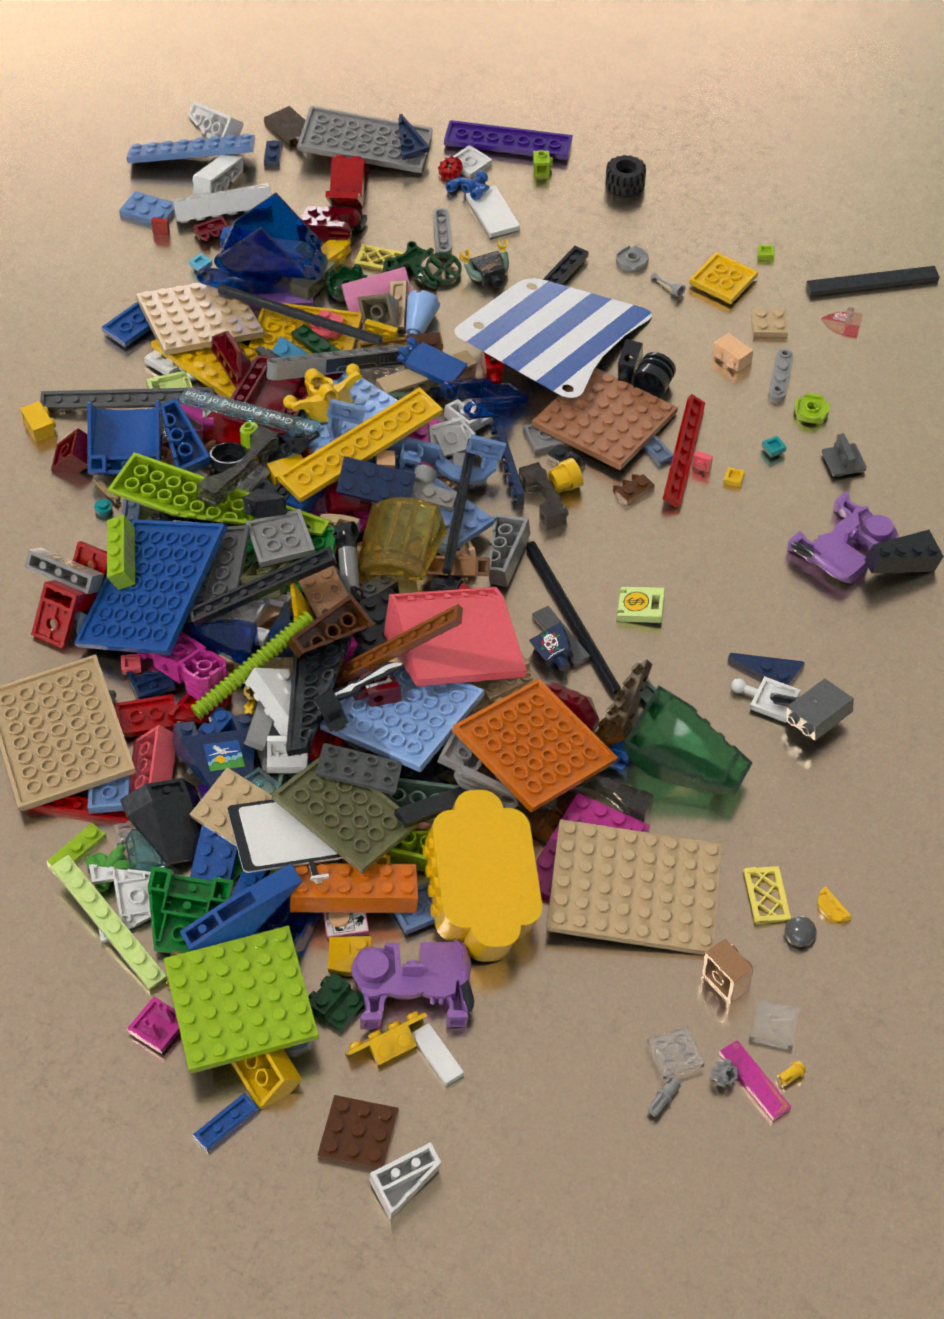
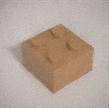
[702,939,754,1003]

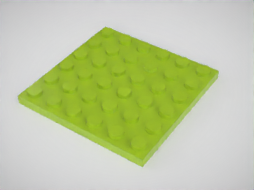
[163,926,319,1074]

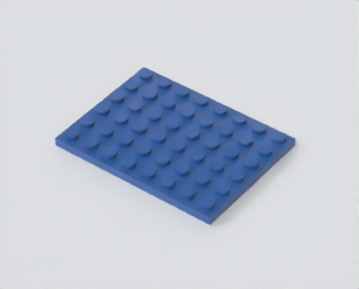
[74,519,228,655]

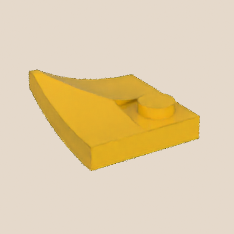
[327,936,372,977]

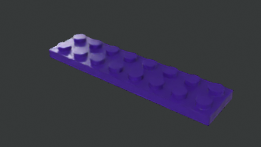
[444,120,573,160]

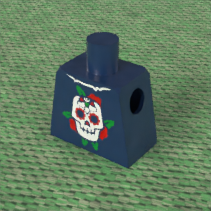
[529,622,574,671]

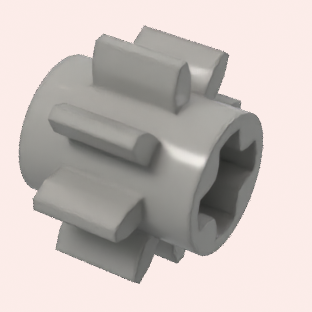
[711,1059,738,1087]

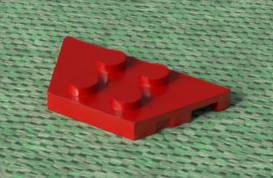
[168,693,232,724]

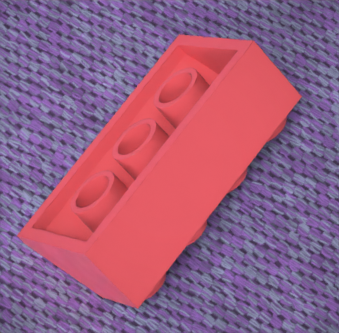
[130,725,175,793]

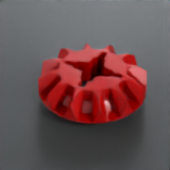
[438,155,463,180]

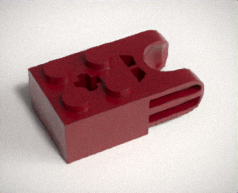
[296,205,361,242]

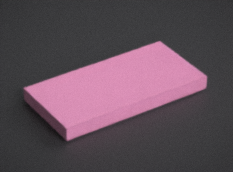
[341,267,412,312]

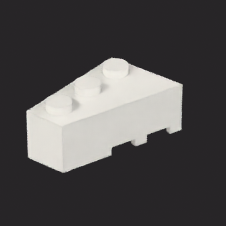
[369,1142,441,1220]

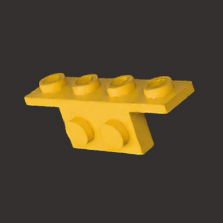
[345,1010,427,1065]

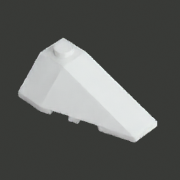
[188,101,244,139]

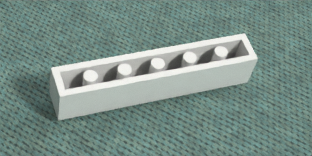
[172,183,273,223]

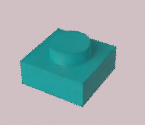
[762,436,787,457]

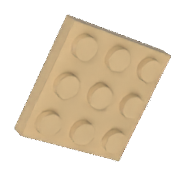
[190,768,272,847]

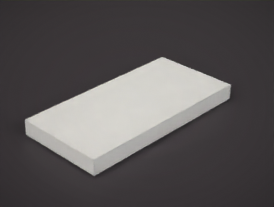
[466,186,520,238]

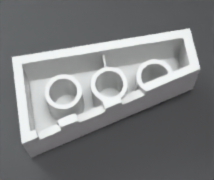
[193,154,244,196]

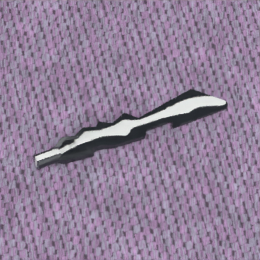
[334,662,404,701]

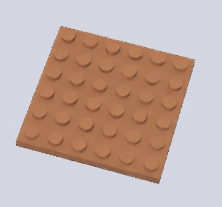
[532,368,678,470]

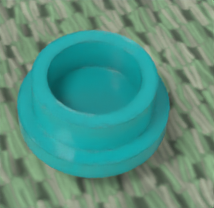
[94,499,113,516]

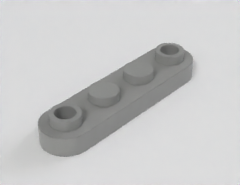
[433,208,452,254]
[768,349,794,402]

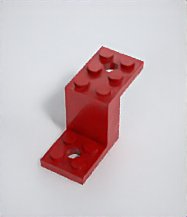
[325,155,369,207]
[31,541,107,649]

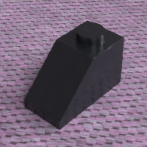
[242,488,287,518]

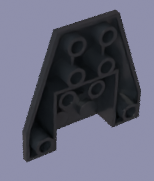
[120,778,202,865]

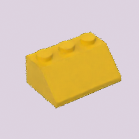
[232,1049,302,1109]

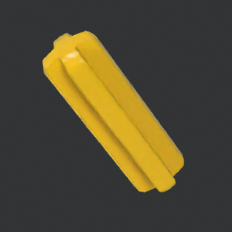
[244,699,257,715]

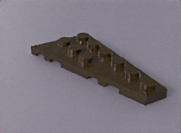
[594,660,653,747]

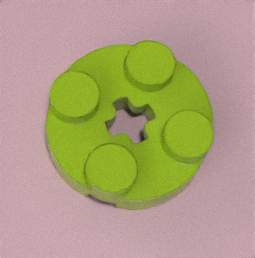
[794,393,830,424]

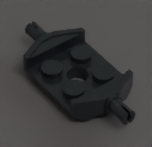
[261,430,320,468]

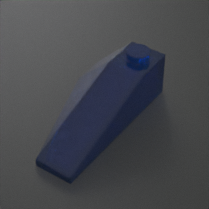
[184,619,260,664]

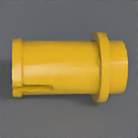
[777,1061,806,1087]

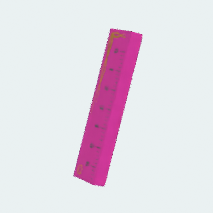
[719,1040,791,1121]

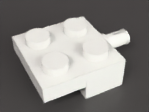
[444,398,494,431]

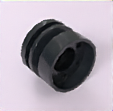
[632,352,676,398]
[210,442,248,485]

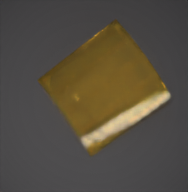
[358,497,447,580]

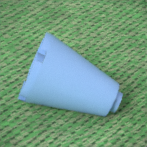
[406,290,440,335]

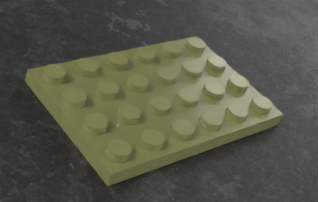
[271,757,419,873]

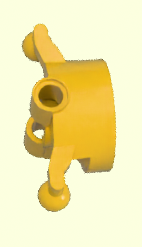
[283,363,362,423]

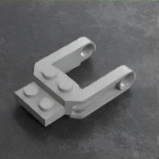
[437,732,519,809]

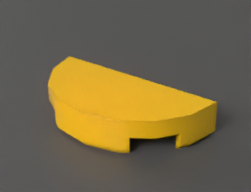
[817,886,852,923]

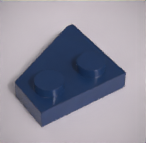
[126,671,176,699]

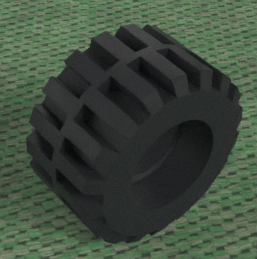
[605,155,646,196]

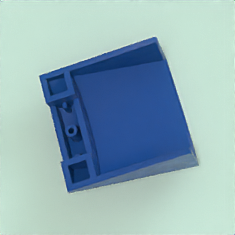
[87,400,163,476]

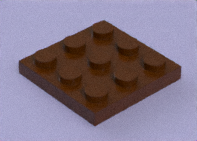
[317,1095,399,1171]

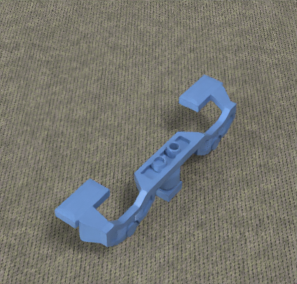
[326,398,506,484]

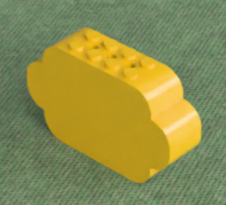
[423,790,542,962]

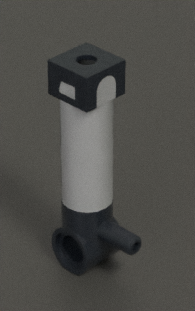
[333,521,364,602]

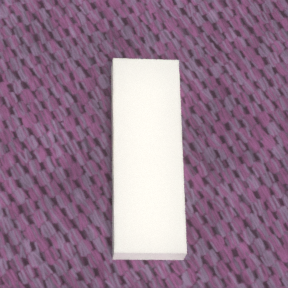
[412,1023,464,1086]

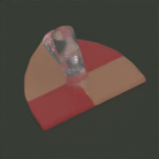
[821,307,863,338]

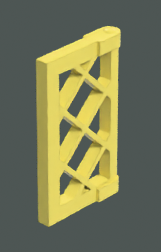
[354,244,404,271]
[743,866,791,925]

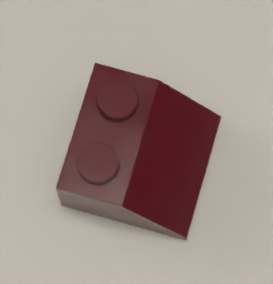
[51,428,88,473]

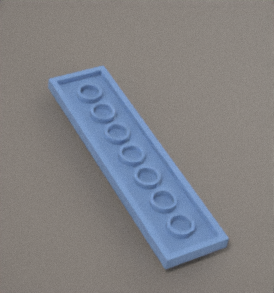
[126,133,256,163]

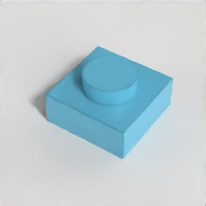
[189,253,213,274]

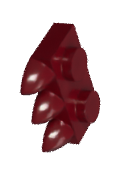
[193,216,229,241]

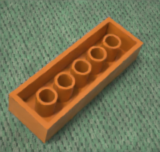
[290,863,418,913]

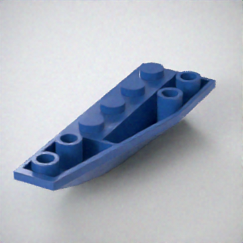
[180,864,303,951]

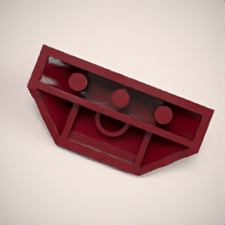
[211,331,252,388]
[545,682,600,731]

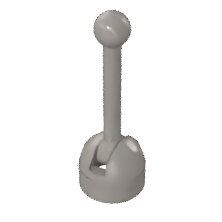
[651,272,686,297]

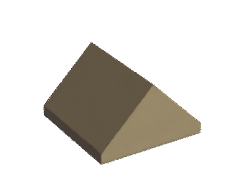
[357,293,399,327]

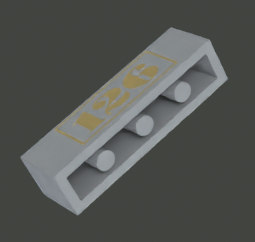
[25,548,104,594]

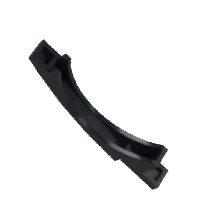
[314,689,349,732]

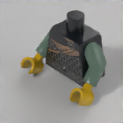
[459,239,510,288]

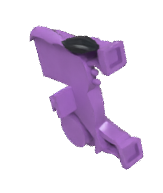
[787,491,899,583]
[351,940,475,1030]

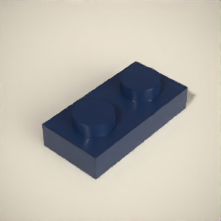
[264,140,283,166]

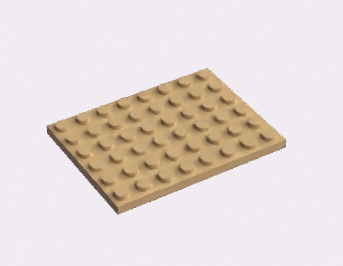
[0,654,136,812]
[546,819,721,955]

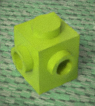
[533,150,553,176]

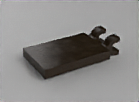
[264,106,306,147]

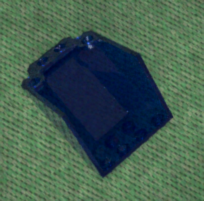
[218,192,328,281]

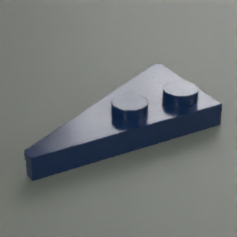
[398,114,430,160]
[728,653,805,686]

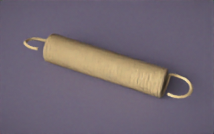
[93,479,123,505]

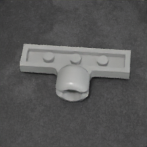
[411,465,457,511]

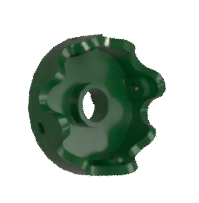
[326,264,368,301]

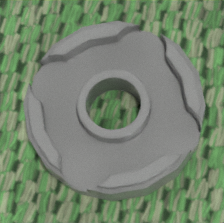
[616,245,649,272]

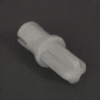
[648,1077,681,1117]

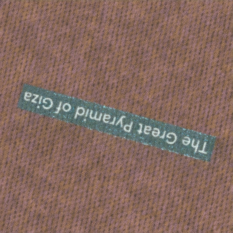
[180,387,321,435]

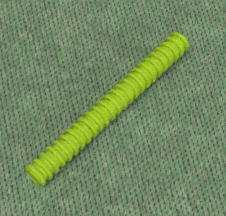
[191,611,314,719]

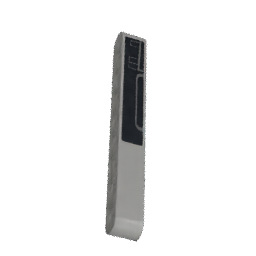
[267,344,407,380]

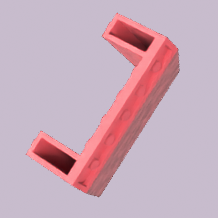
[384,587,527,687]

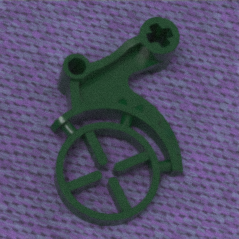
[382,241,462,290]

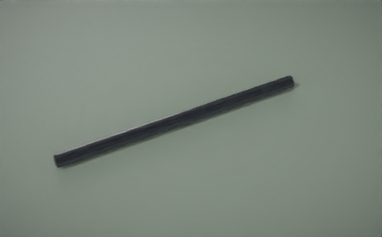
[217,284,383,346]
[442,438,475,575]
[526,541,621,695]

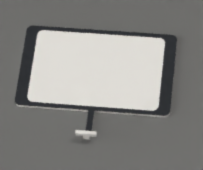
[227,799,343,884]

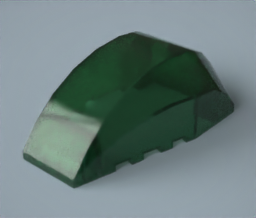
[623,685,753,795]

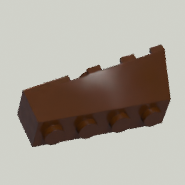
[287,594,375,658]

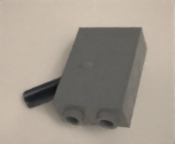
[773,678,854,740]

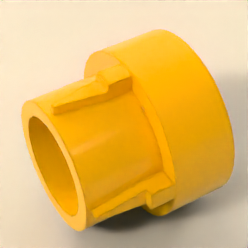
[548,458,584,493]

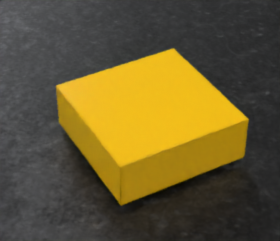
[723,467,745,488]

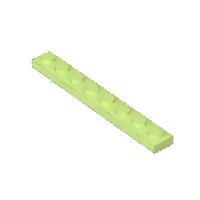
[51,855,167,991]

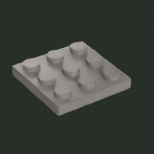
[246,509,315,568]

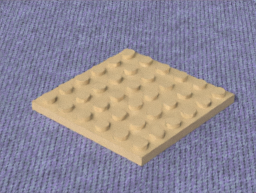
[136,277,264,355]

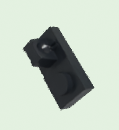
[547,444,586,470]

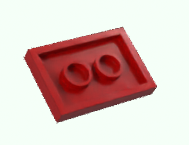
[115,694,177,738]

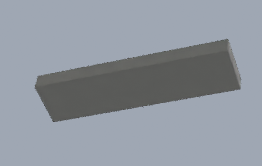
[532,606,590,668]

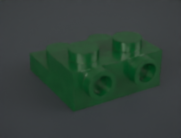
[308,973,365,1034]

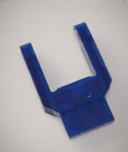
[197,251,283,294]
[439,378,528,419]

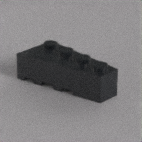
[864,530,944,573]

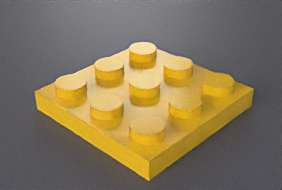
[689,252,758,304]

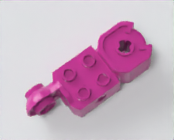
[136,631,229,701]

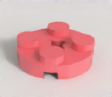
[310,310,344,341]

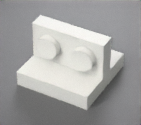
[267,736,308,773]

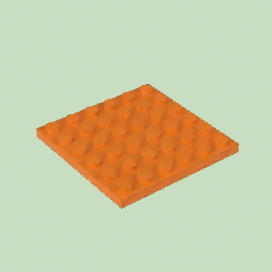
[452,679,618,813]

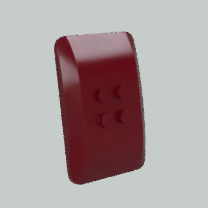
[221,355,317,436]

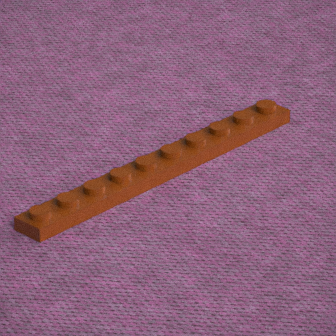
[333,604,463,689]

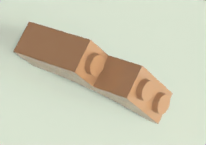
[403,554,490,576]

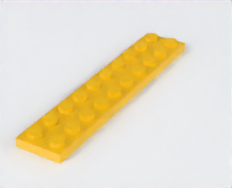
[277,387,443,503]

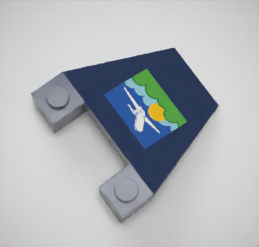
[172,714,255,789]

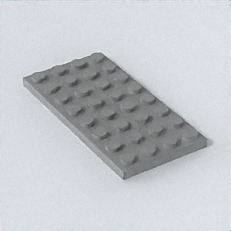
[297,106,433,173]

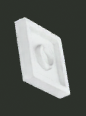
[449,146,492,179]

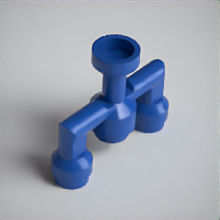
[445,170,490,200]

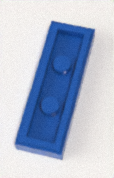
[193,1092,259,1153]

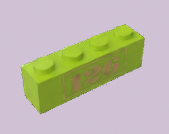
[107,514,135,590]

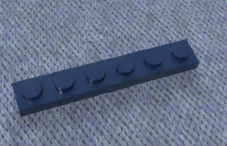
[490,416,524,506]

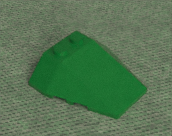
[147,866,234,955]

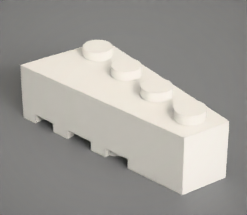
[245,668,292,736]

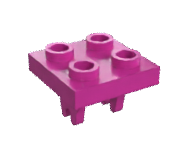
[127,997,180,1054]

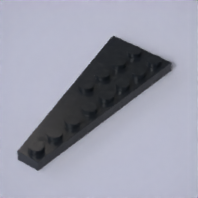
[286,635,352,757]

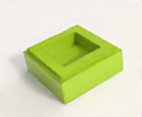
[757,245,775,261]

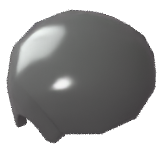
[784,916,817,947]

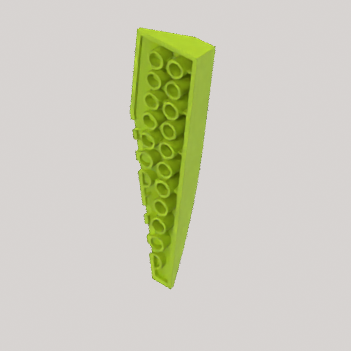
[107,452,330,536]

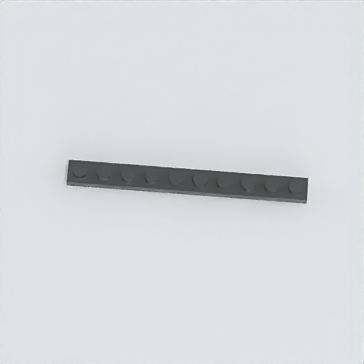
[40,387,214,410]

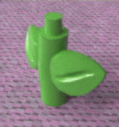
[86,844,138,892]

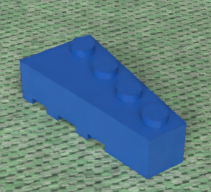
[160,397,210,473]

